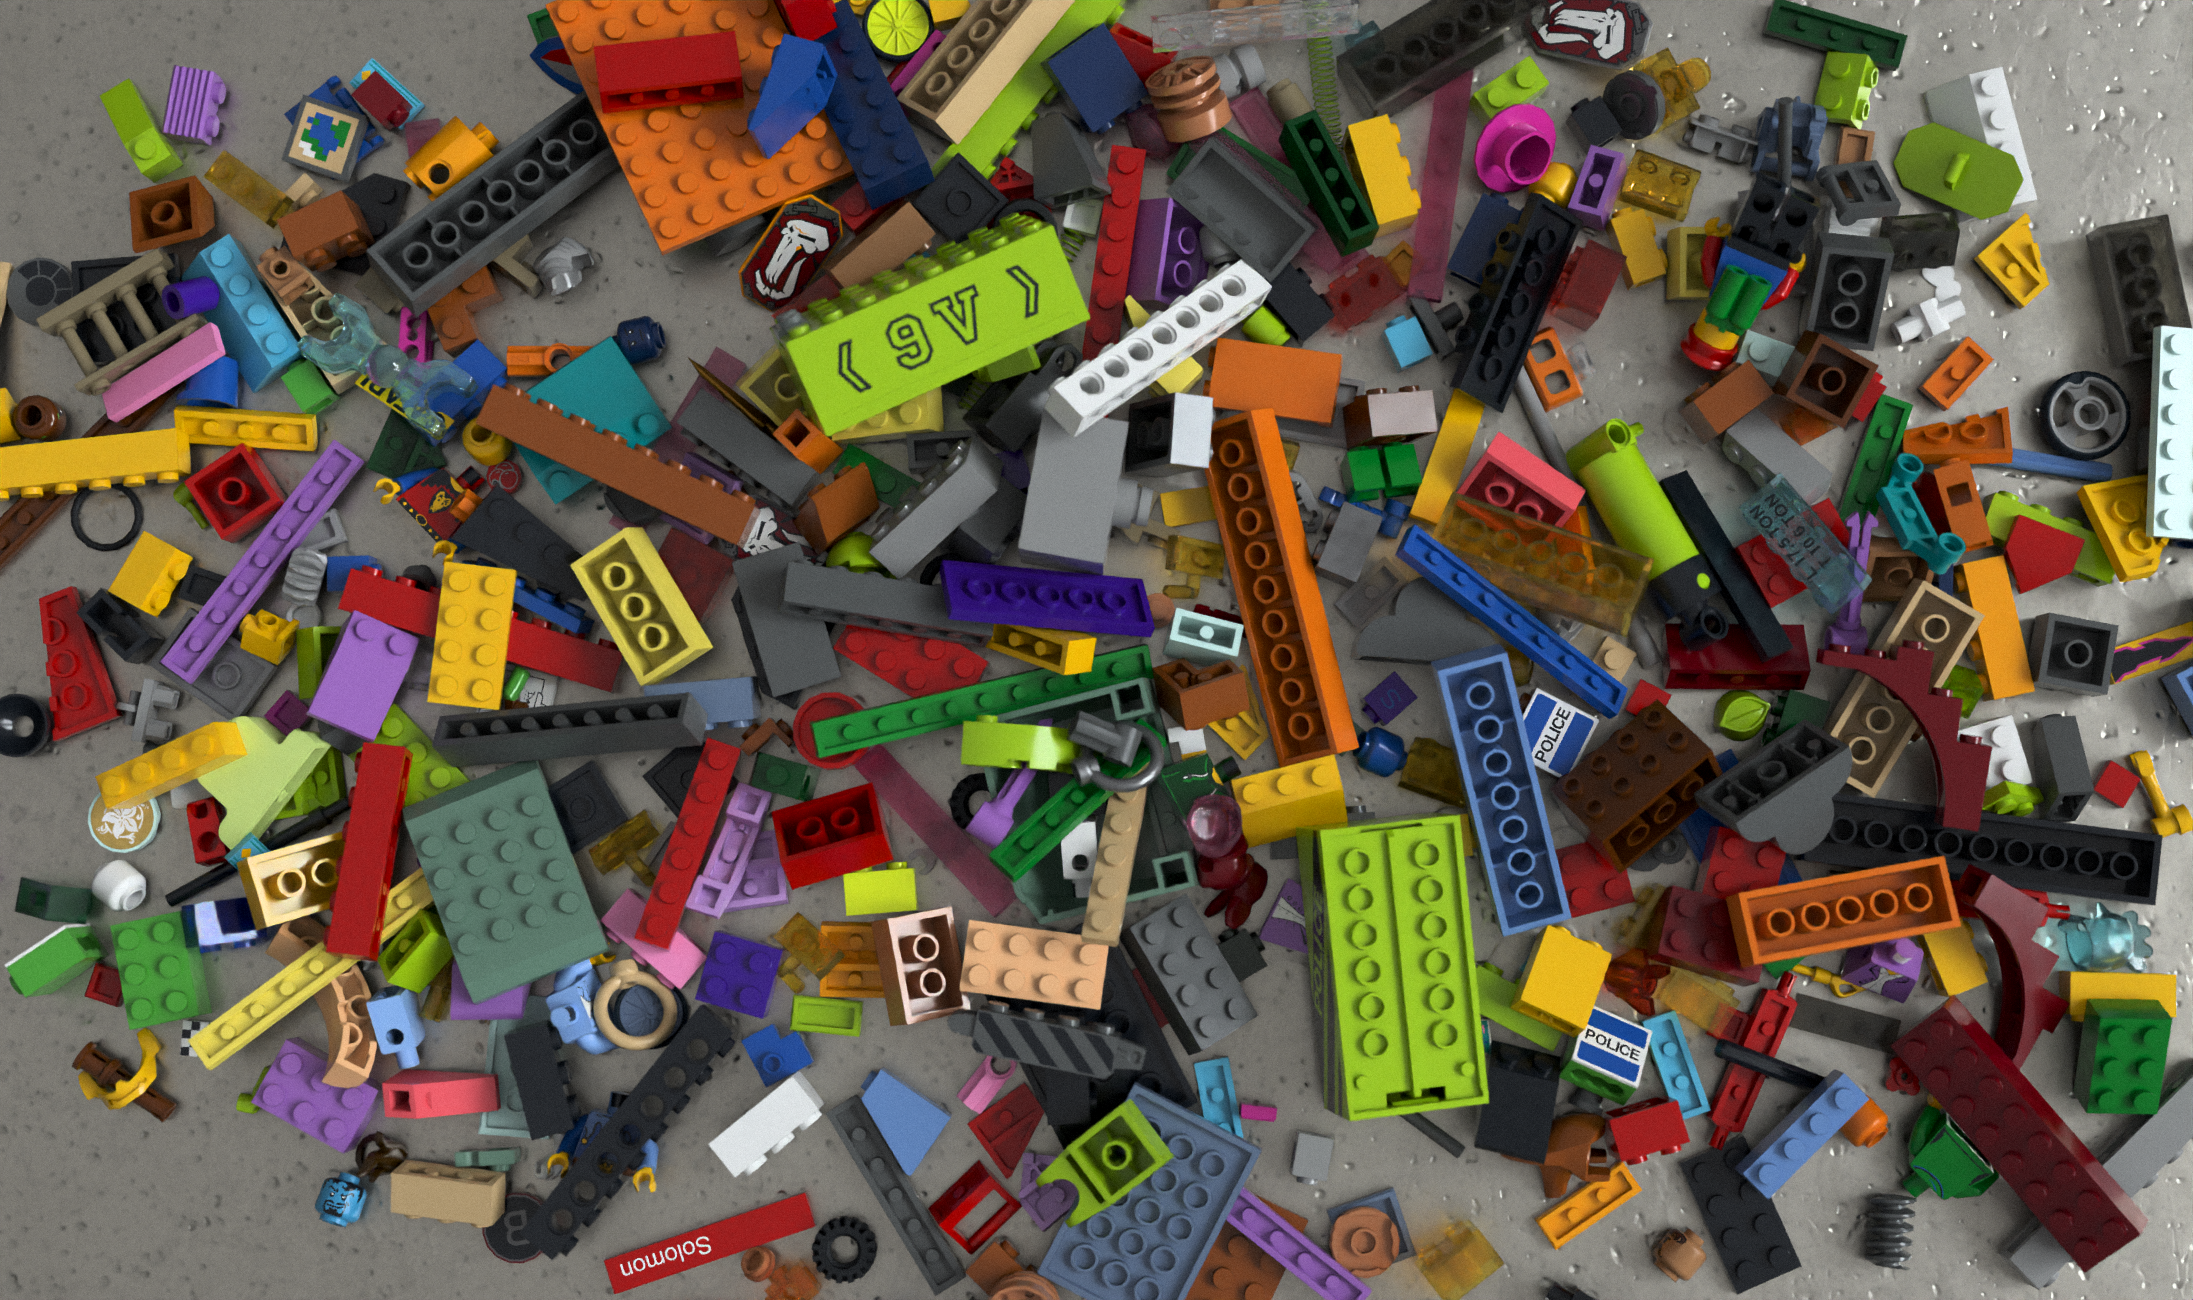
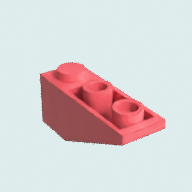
[382,1069,501,1119]

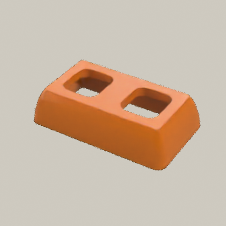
[1523,326,1583,412]

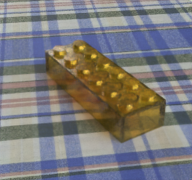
[1432,492,1654,638]

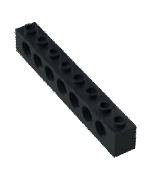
[519,1005,737,1260]

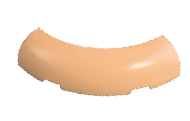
[265,915,377,1088]

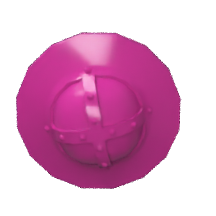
[1474,103,1556,192]

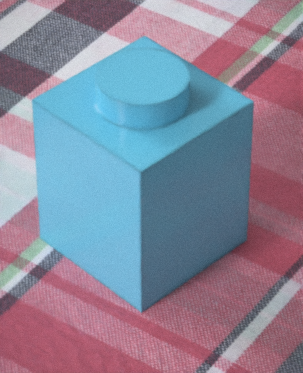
[1381,315,1433,373]

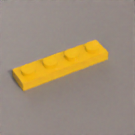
[174,405,318,452]

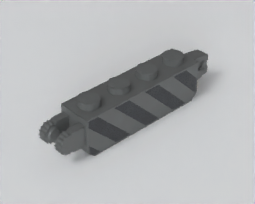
[947,1001,1146,1079]

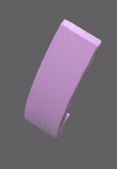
[685,782,772,919]

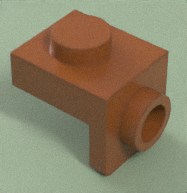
[739,717,795,757]

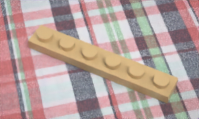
[1081,761,1150,947]

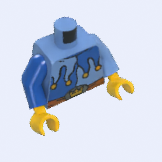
[547,1091,659,1192]

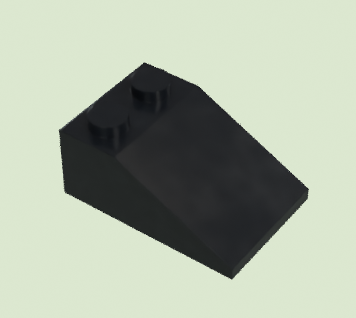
[1474,1040,1561,1164]

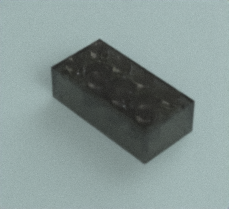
[2086,214,2192,369]

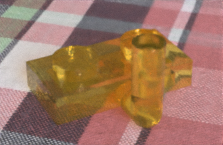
[1162,535,1225,599]
[588,809,660,887]
[773,912,845,993]

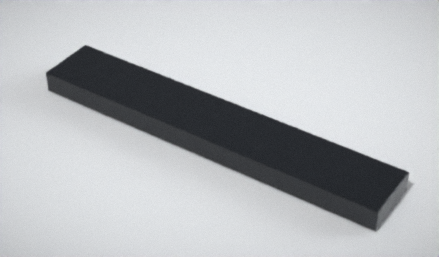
[1658,470,1794,663]

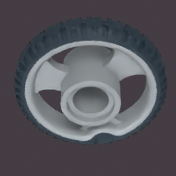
[2039,371,2131,461]

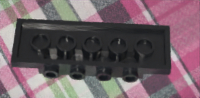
[1450,192,1583,413]

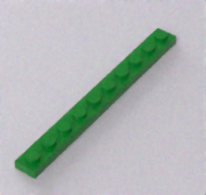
[809,644,1154,758]

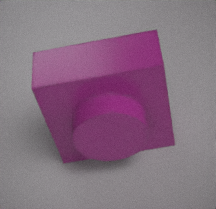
[264,690,313,736]

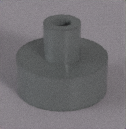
[401,565,437,592]

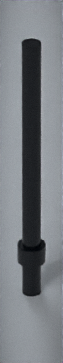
[165,795,352,907]

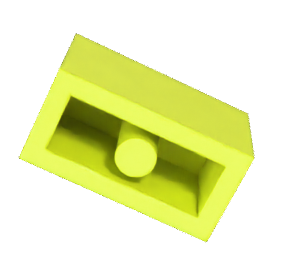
[843,862,919,916]

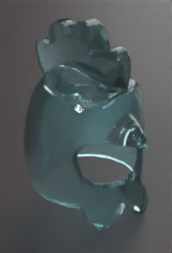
[2057,902,2153,973]

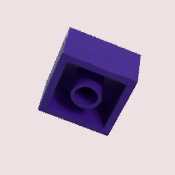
[695,930,787,1019]

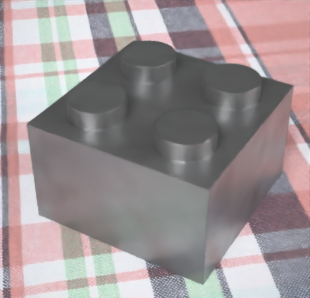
[1311,501,1383,589]

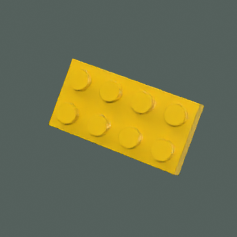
[427,562,517,710]

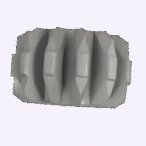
[281,547,328,607]

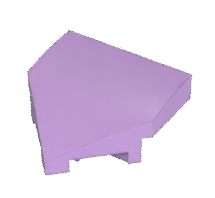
[1019,1153,1078,1232]

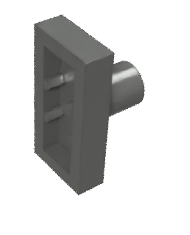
[1406,290,1464,362]

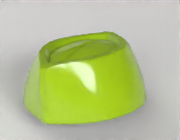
[1713,689,1771,741]

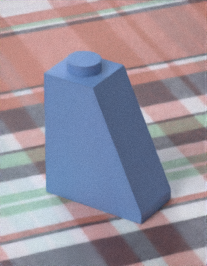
[861,1067,952,1177]

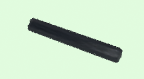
[1714,1038,1825,1092]

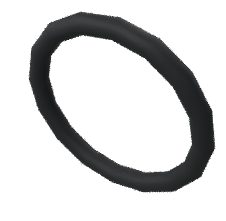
[70,483,142,551]

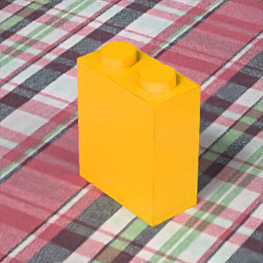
[1510,925,1612,1038]

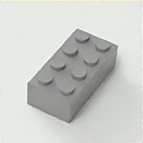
[869,435,1004,579]

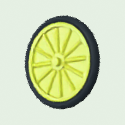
[862,0,935,62]

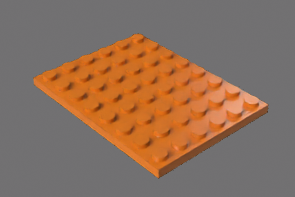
[545,0,854,256]

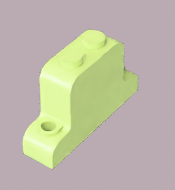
[197,716,331,850]

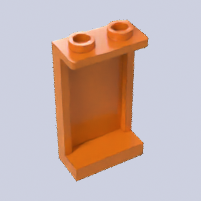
[1203,338,1343,428]

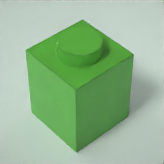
[281,358,341,414]

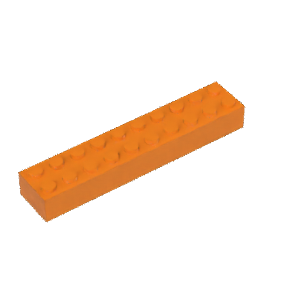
[1204,408,1359,767]

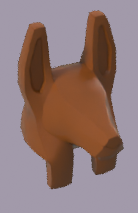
[1501,1112,1610,1198]

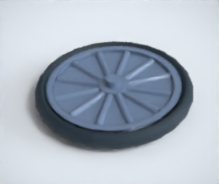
[613,985,688,1050]

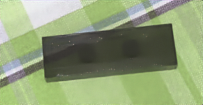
[1788,993,1901,1054]

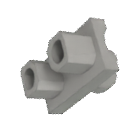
[116,678,180,743]

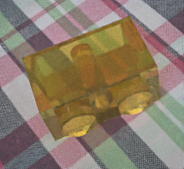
[1652,966,1741,1037]

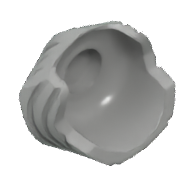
[533,237,594,296]

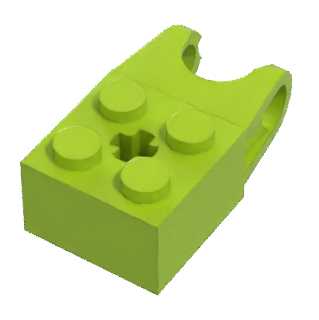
[1035,1099,1174,1228]

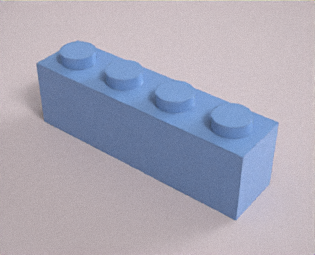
[1735,1069,1869,1199]

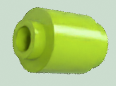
[1241,305,1292,346]

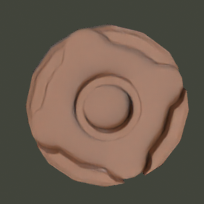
[1328,1205,1400,1278]

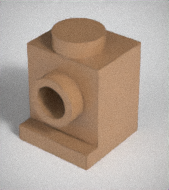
[256,246,315,306]

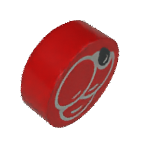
[486,459,523,494]

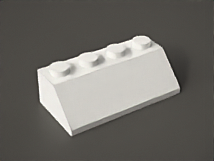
[1923,67,2037,224]

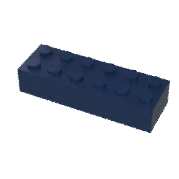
[786,0,935,210]

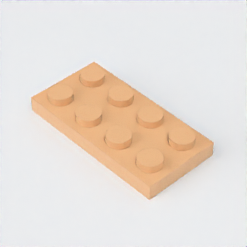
[959,919,1109,1010]

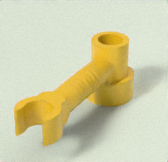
[2129,750,2193,838]

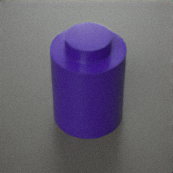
[162,276,220,319]

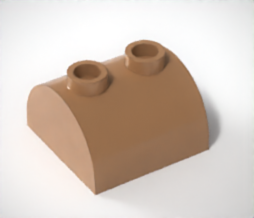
[1858,535,1934,602]

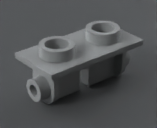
[1682,113,1758,164]

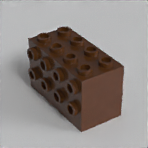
[1550,699,1723,874]

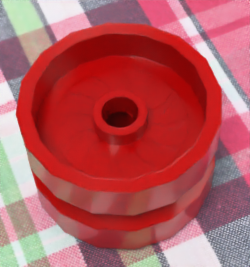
[793,692,870,770]

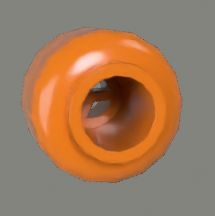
[1839,1095,1889,1148]

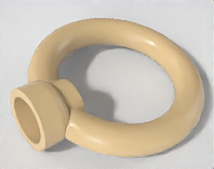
[593,959,677,1051]

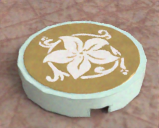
[88,792,161,853]

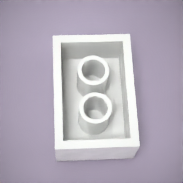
[708,1071,825,1177]

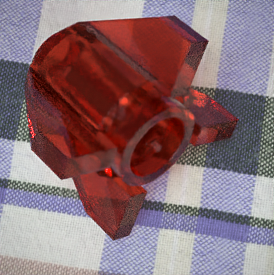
[1603,947,1671,1017]

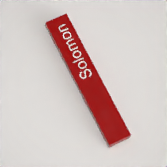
[604,1191,817,1295]

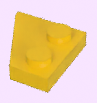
[1973,213,2049,309]
[1207,664,1269,761]

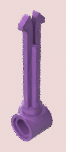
[1824,511,1879,655]
[965,719,1063,850]

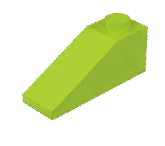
[100,78,184,183]

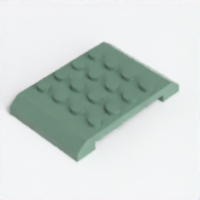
[402,760,610,1005]

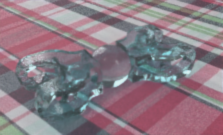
[296,293,479,440]

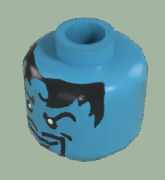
[315,1172,367,1228]

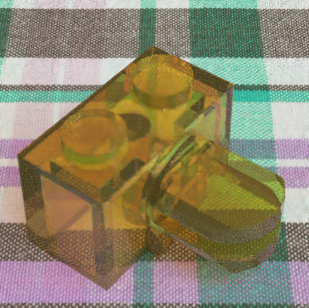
[1630,47,1711,135]

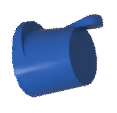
[176,356,239,409]

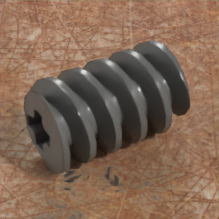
[1865,1193,1917,1270]

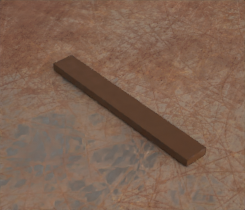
[0,380,186,571]

